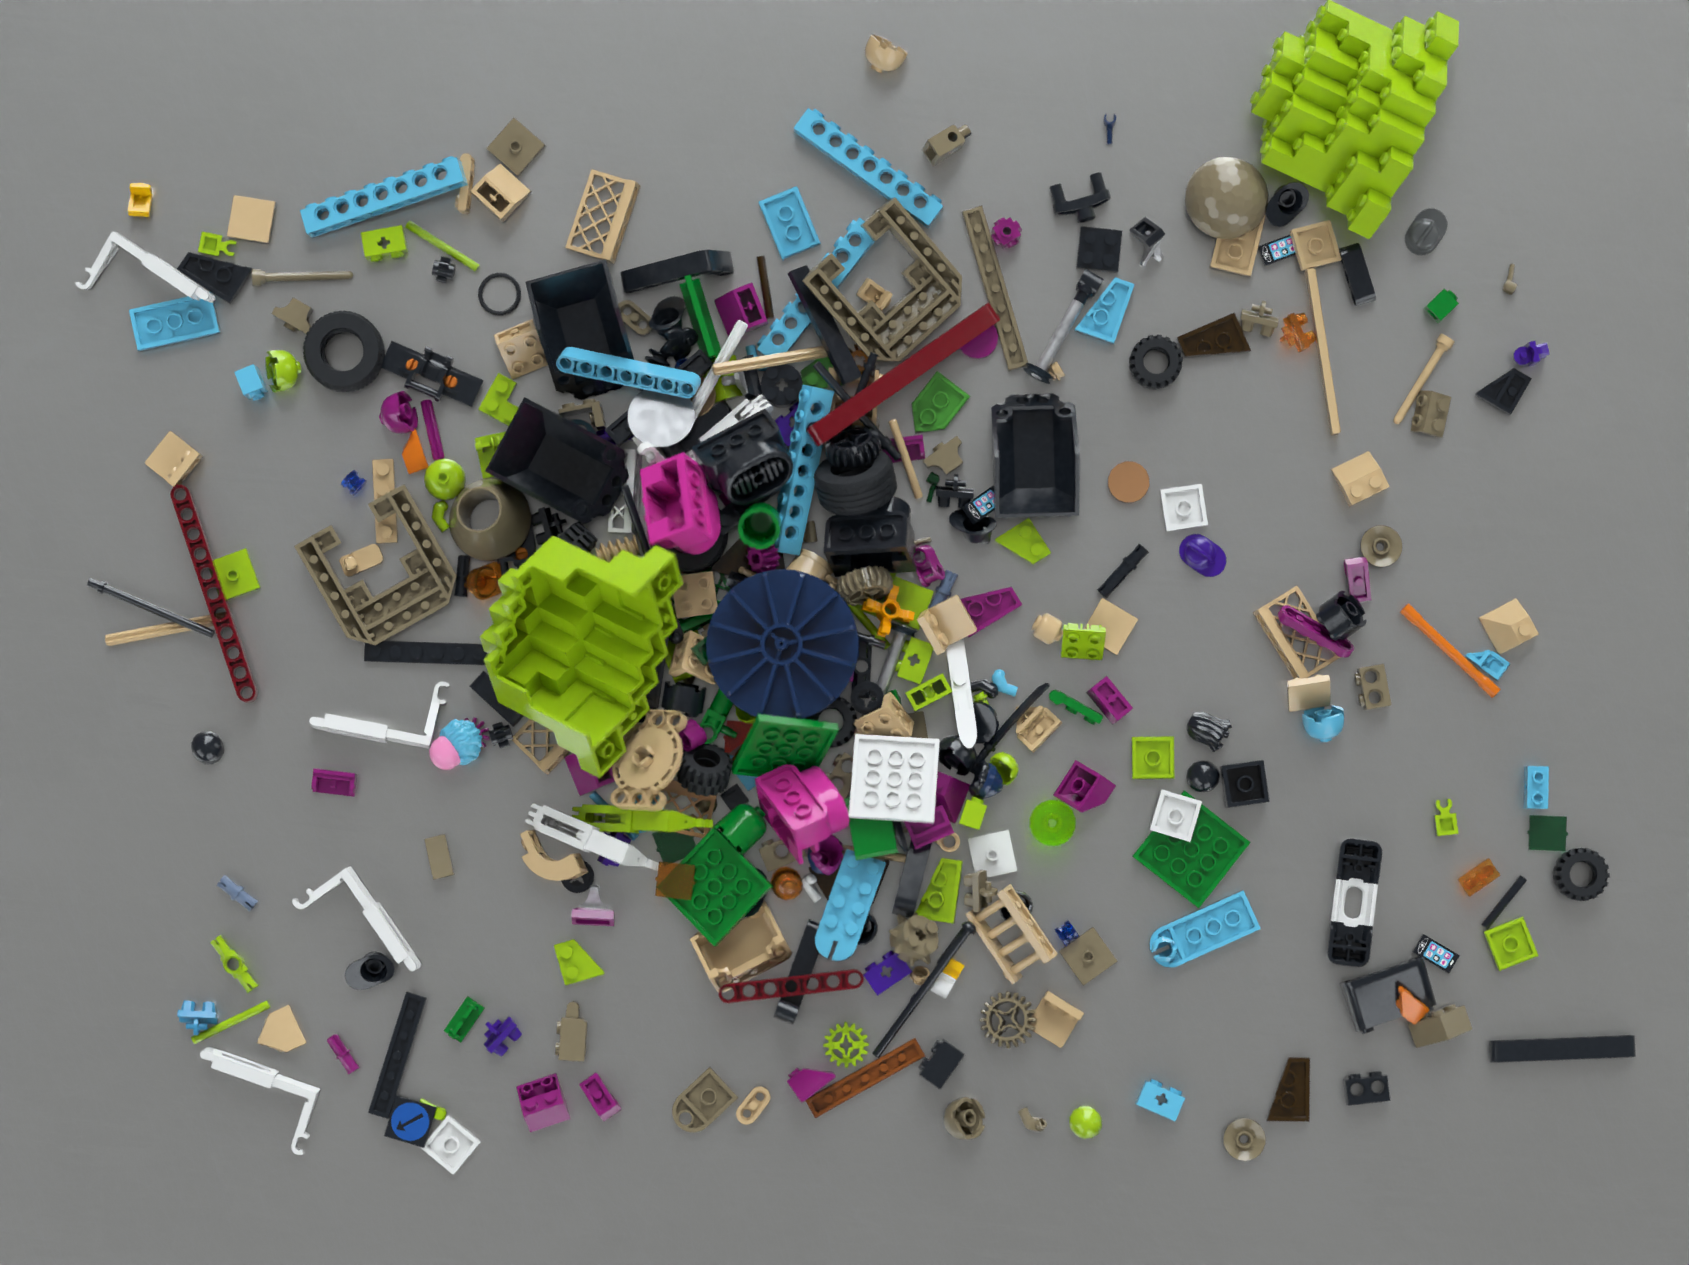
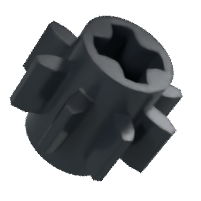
[432,256,456,283]
[489,722,513,748]

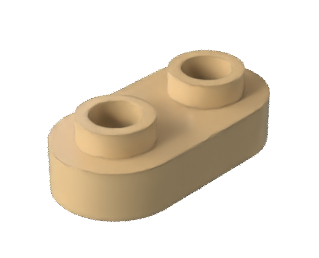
[736,1086,770,1124]

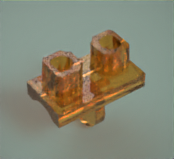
[1279,312,1317,353]
[1457,858,1501,897]

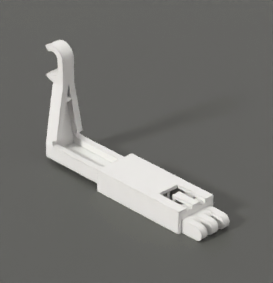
[75,231,215,303]
[637,394,773,464]
[309,682,450,749]
[525,803,662,872]
[292,866,421,971]
[200,1047,320,1155]

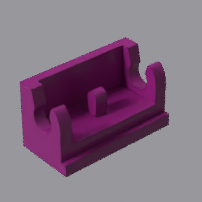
[882,435,925,463]
[1086,676,1133,725]
[311,768,357,797]

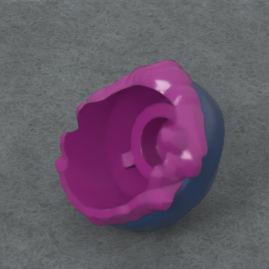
[807,835,843,875]

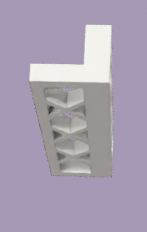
[608,449,642,535]

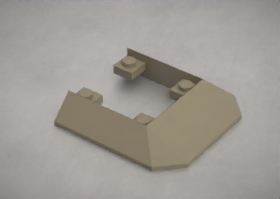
[802,197,962,362]
[294,484,457,645]

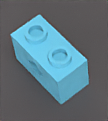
[234,364,269,401]
[1523,766,1549,809]
[1135,1079,1185,1121]

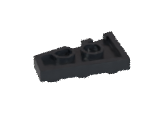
[177,252,252,304]

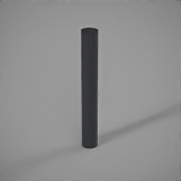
[1481,875,1527,930]

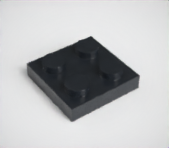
[1076,226,1122,273]

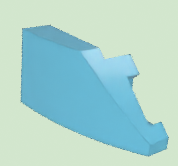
[1466,650,1510,681]

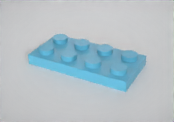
[129,292,220,351]

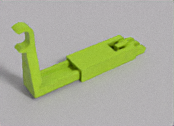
[572,804,713,833]

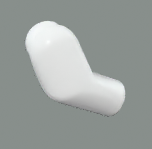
[801,873,823,903]

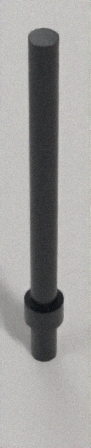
[813,361,902,461]

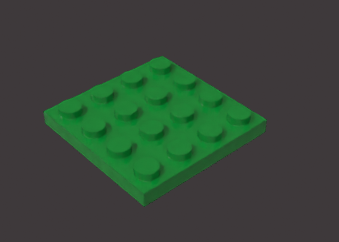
[731,714,839,777]
[1132,790,1251,908]
[657,827,773,946]

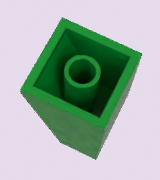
[845,796,898,860]

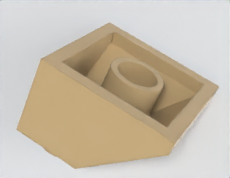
[1479,599,1539,655]

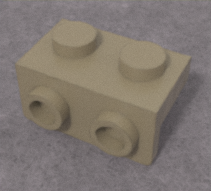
[1411,390,1451,438]

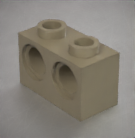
[1354,664,1391,710]
[826,752,853,801]

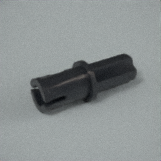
[454,555,471,597]

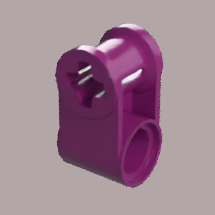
[913,545,945,587]

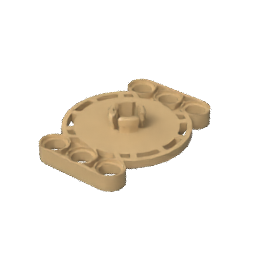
[610,709,687,811]

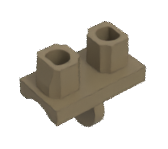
[1241,300,1279,337]
[963,870,998,912]

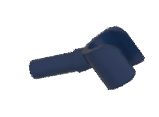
[1103,114,1116,144]

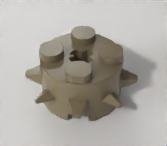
[889,912,939,966]

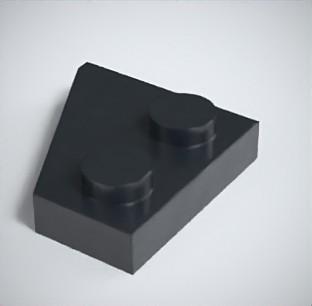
[1475,368,1532,415]

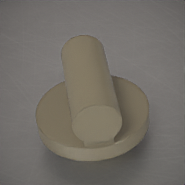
[803,520,817,543]

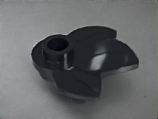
[659,327,698,362]

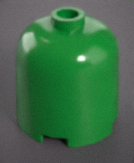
[738,502,781,550]
[713,803,767,855]

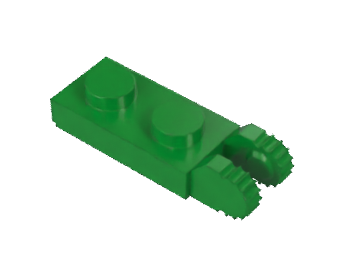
[1049,690,1104,725]

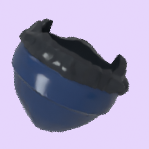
[969,760,1003,800]

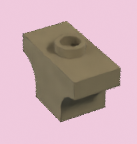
[271,297,313,335]
[923,436,963,476]

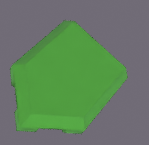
[912,371,970,433]

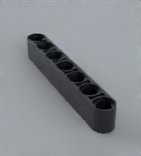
[1489,1035,1636,1062]

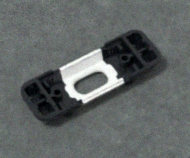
[1327,839,1382,967]

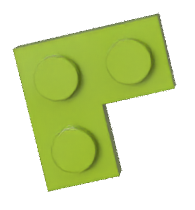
[478,373,519,426]

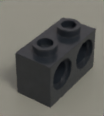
[1343,1071,1390,1106]

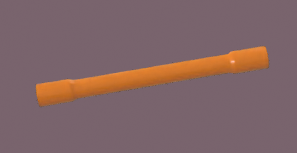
[1400,603,1501,698]

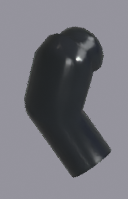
[970,679,998,699]

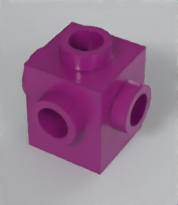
[991,217,1022,249]

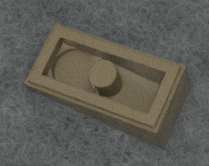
[424,834,455,880]

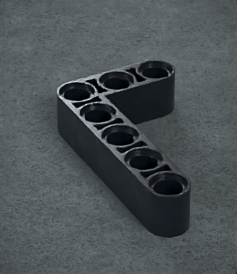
[620,250,734,293]
[773,919,820,1025]

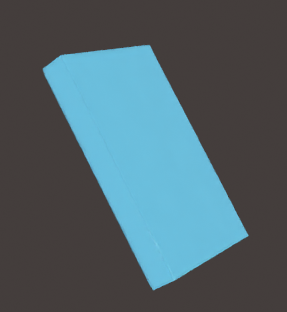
[759,186,821,260]

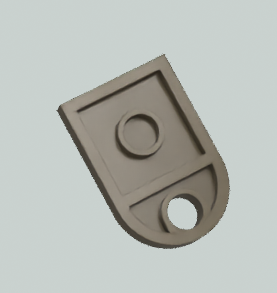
[672,1067,738,1132]

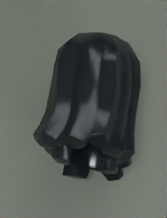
[1186,712,1232,752]

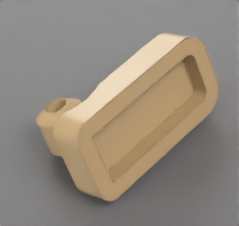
[339,544,384,577]

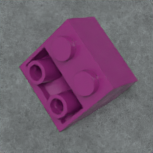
[714,282,768,337]
[564,753,615,796]
[516,1073,570,1133]

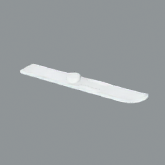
[946,638,977,749]

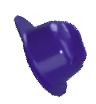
[1179,534,1226,577]

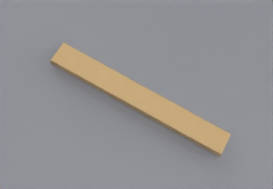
[1305,268,1341,436]

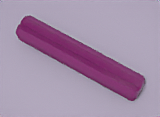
[420,399,444,461]

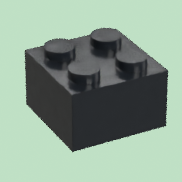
[1220,760,1270,808]
[918,1039,965,1089]

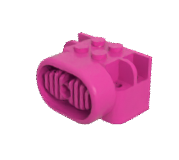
[640,453,721,554]
[755,764,850,865]

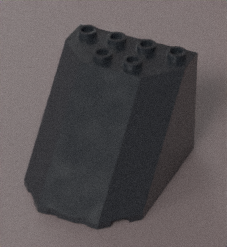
[525,259,634,400]
[991,393,1080,519]
[485,397,629,524]

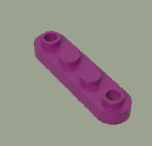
[1278,605,1354,657]

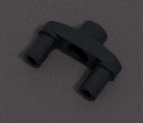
[1050,172,1111,223]

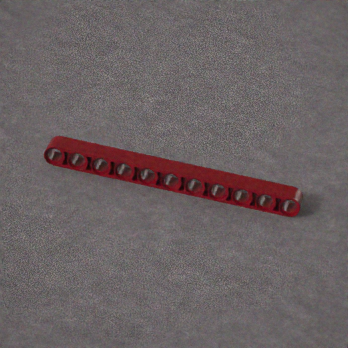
[806,302,1001,447]
[170,485,258,703]

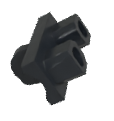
[936,474,974,508]
[531,507,567,545]

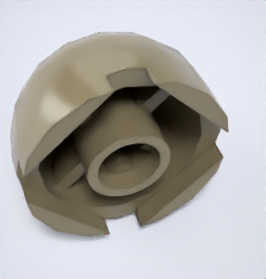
[943,1097,985,1140]

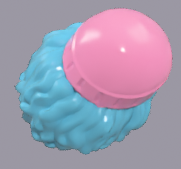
[429,719,482,770]

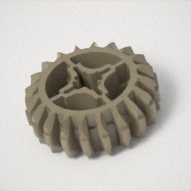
[836,566,893,606]
[980,991,1037,1049]

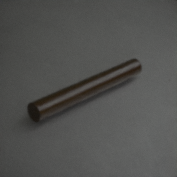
[756,256,774,319]

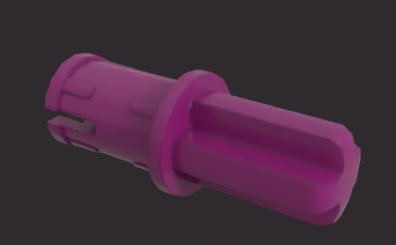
[327,1034,359,1075]

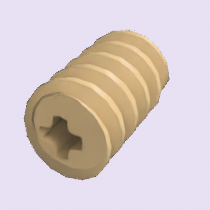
[595,534,641,563]

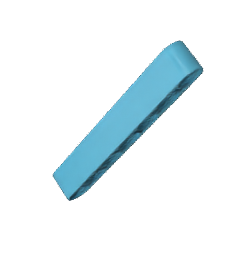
[556,347,701,398]

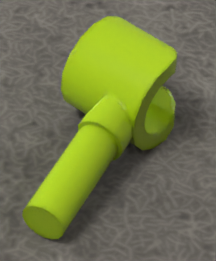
[419,1098,446,1120]

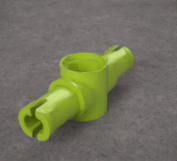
[210,935,258,994]

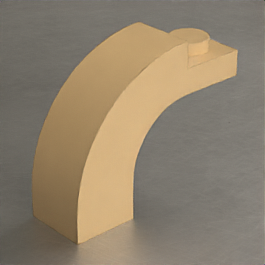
[520,830,588,881]

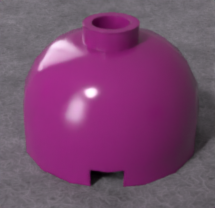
[379,391,418,434]

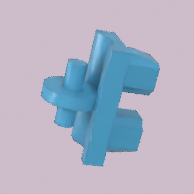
[177,1000,218,1036]

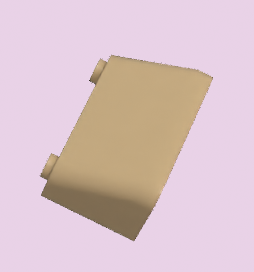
[690,900,792,992]

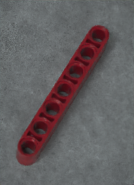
[718,969,864,1003]

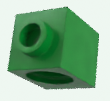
[1424,289,1459,323]

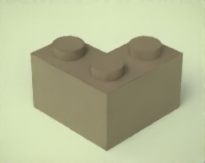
[1408,1004,1472,1048]

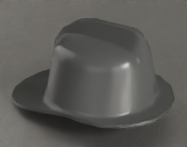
[1405,208,1447,255]

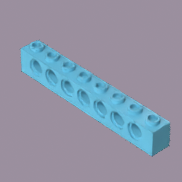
[793,108,943,228]
[300,156,468,238]
[757,217,875,356]
[775,385,834,556]

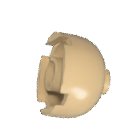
[865,34,908,73]

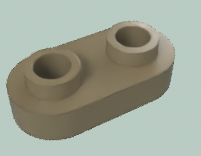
[619,300,653,336]

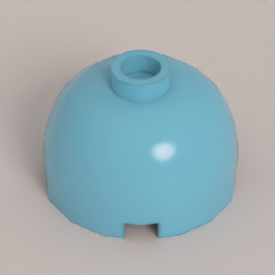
[1302,705,1344,742]

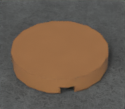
[1108,461,1149,503]

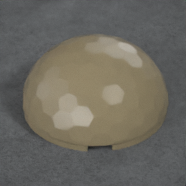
[1185,157,1269,239]

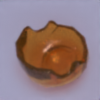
[770,866,803,901]

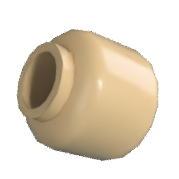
[1031,613,1063,644]

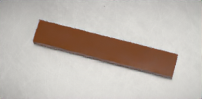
[805,1038,925,1118]

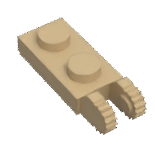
[455,153,475,214]

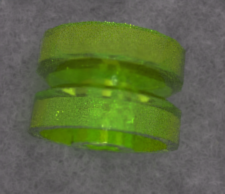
[1029,800,1076,846]

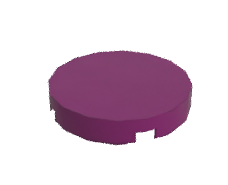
[960,325,998,359]

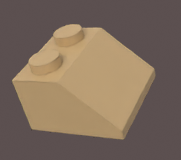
[1331,451,1390,507]

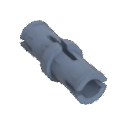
[929,570,958,608]
[217,875,258,912]

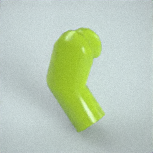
[432,500,449,533]

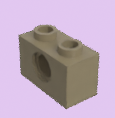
[759,839,807,872]

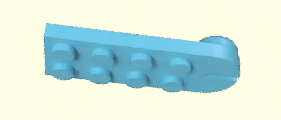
[815,849,886,961]
[1149,890,1261,968]

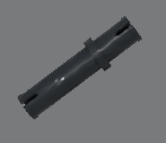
[1097,543,1149,599]

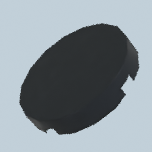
[973,702,999,744]

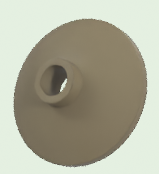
[1360,525,1402,567]
[1223,1118,1266,1161]

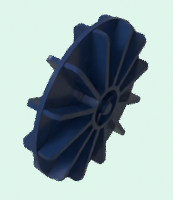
[706,569,859,719]

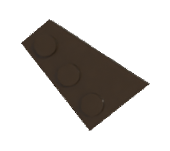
[1176,313,1251,357]
[1267,1057,1310,1121]

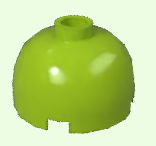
[265,350,301,392]
[424,458,466,500]

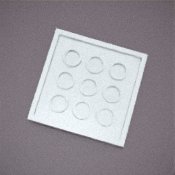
[849,734,940,823]

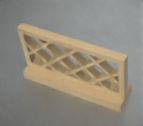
[565,169,640,264]
[1253,586,1340,679]
[512,719,570,775]

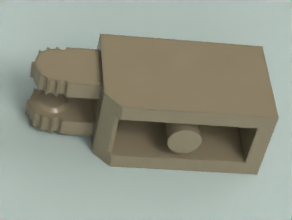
[555,1001,587,1061]

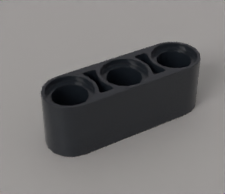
[1339,243,1376,306]
[470,671,524,727]

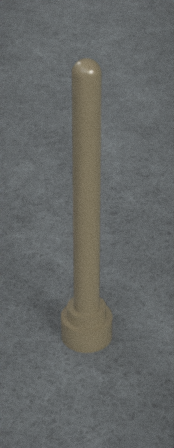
[252,269,353,286]

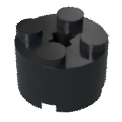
[761,364,803,408]
[1316,591,1367,641]
[661,681,707,718]

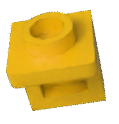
[128,183,153,217]

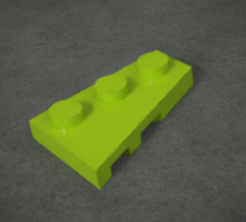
[915,858,963,924]

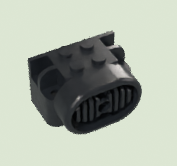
[691,409,793,505]
[824,496,917,577]

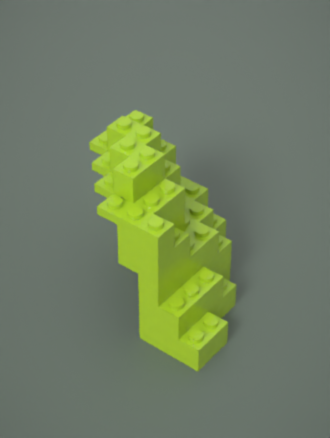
[1250,0,1459,239]
[480,536,683,778]

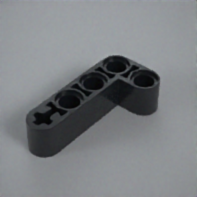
[659,400,732,459]
[892,840,932,918]

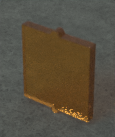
[655,861,695,900]

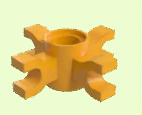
[861,585,915,638]

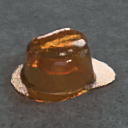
[463,562,502,600]

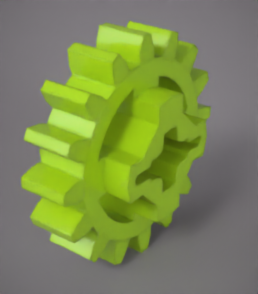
[823,1022,869,1068]

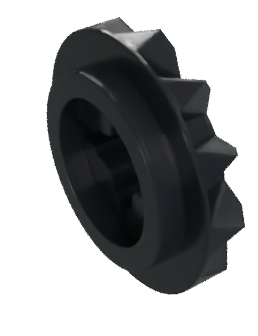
[850,681,884,715]
[561,860,594,893]

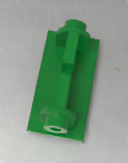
[444,996,485,1043]

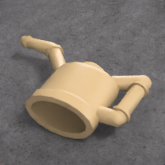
[738,549,838,590]

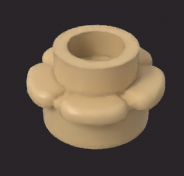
[1048,361,1065,381]
[910,966,930,985]

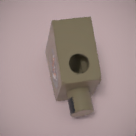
[922,124,972,167]

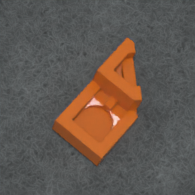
[402,428,429,474]
[1396,986,1430,1025]

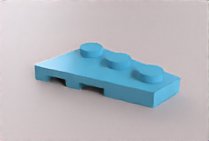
[1075,277,1135,344]

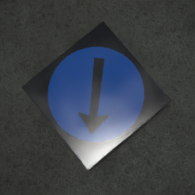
[384,1095,437,1148]

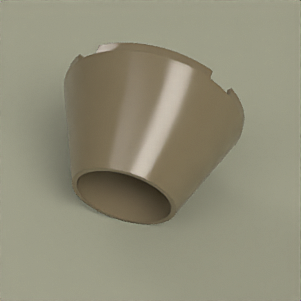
[449,478,532,561]

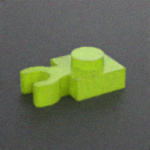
[198,231,236,256]
[1434,799,1458,836]

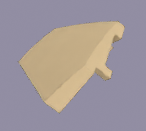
[1016,706,1062,753]
[257,1005,306,1053]

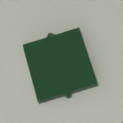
[1527,815,1568,851]
[652,828,696,866]

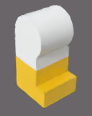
[930,959,965,998]

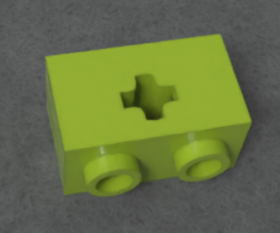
[361,225,408,262]
[895,637,933,685]
[905,673,952,712]
[958,797,987,830]

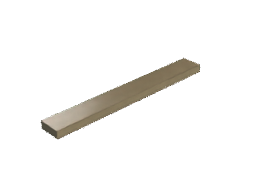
[962,206,1028,371]

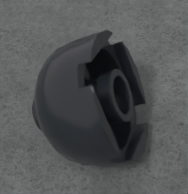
[938,735,977,776]

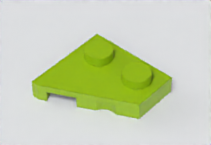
[995,518,1051,564]
[554,939,604,985]

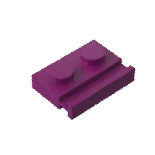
[904,805,954,849]

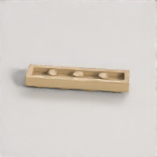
[372,459,398,544]

